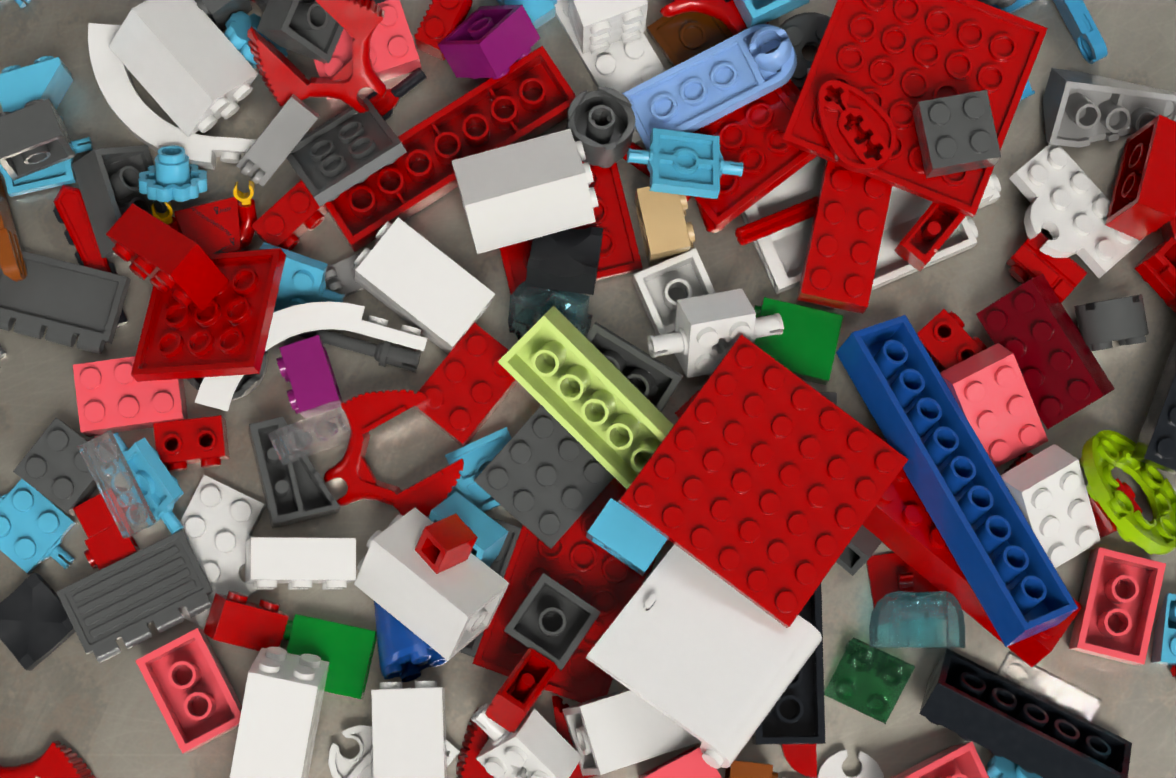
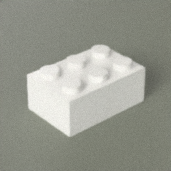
[569,0,648,54]
[1000,444,1101,568]
[245,537,356,590]

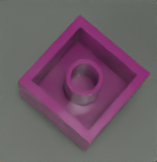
[438,5,540,79]
[276,335,343,421]

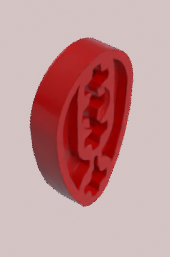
[817,80,897,173]

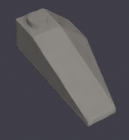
[1043,68,1176,148]

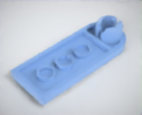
[622,24,797,151]

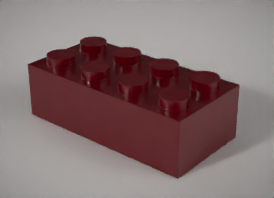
[976,274,1115,430]

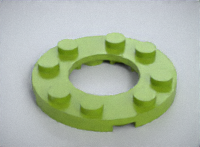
[1079,430,1176,555]

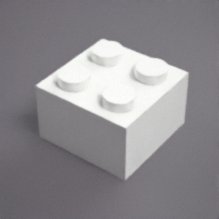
[632,248,716,336]

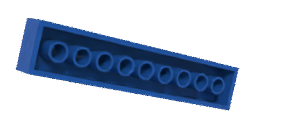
[836,315,1078,647]

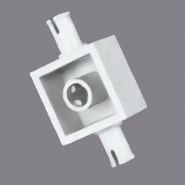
[647,288,784,378]
[471,703,582,778]

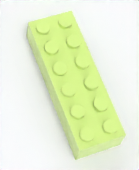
[498,306,674,489]

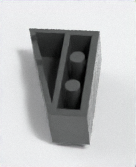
[248,417,340,529]

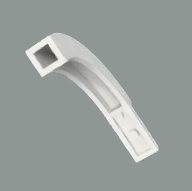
[88,23,257,170]
[194,301,428,412]

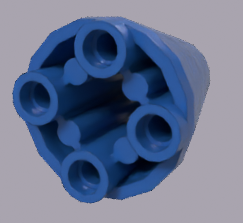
[374,601,447,682]

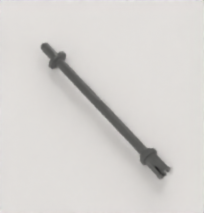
[297,330,421,373]

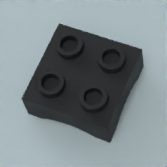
[526,227,603,295]
[0,572,75,671]

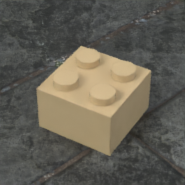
[634,186,695,267]

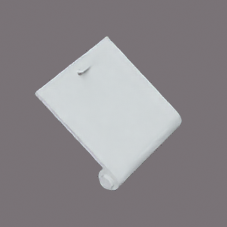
[586,544,822,769]

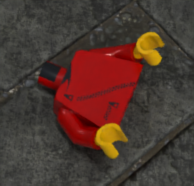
[151,180,257,254]

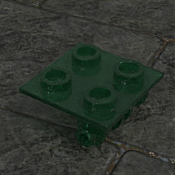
[824,637,915,724]

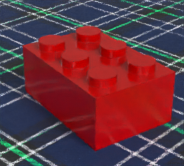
[1105,114,1176,240]
[106,203,229,311]
[413,323,518,447]

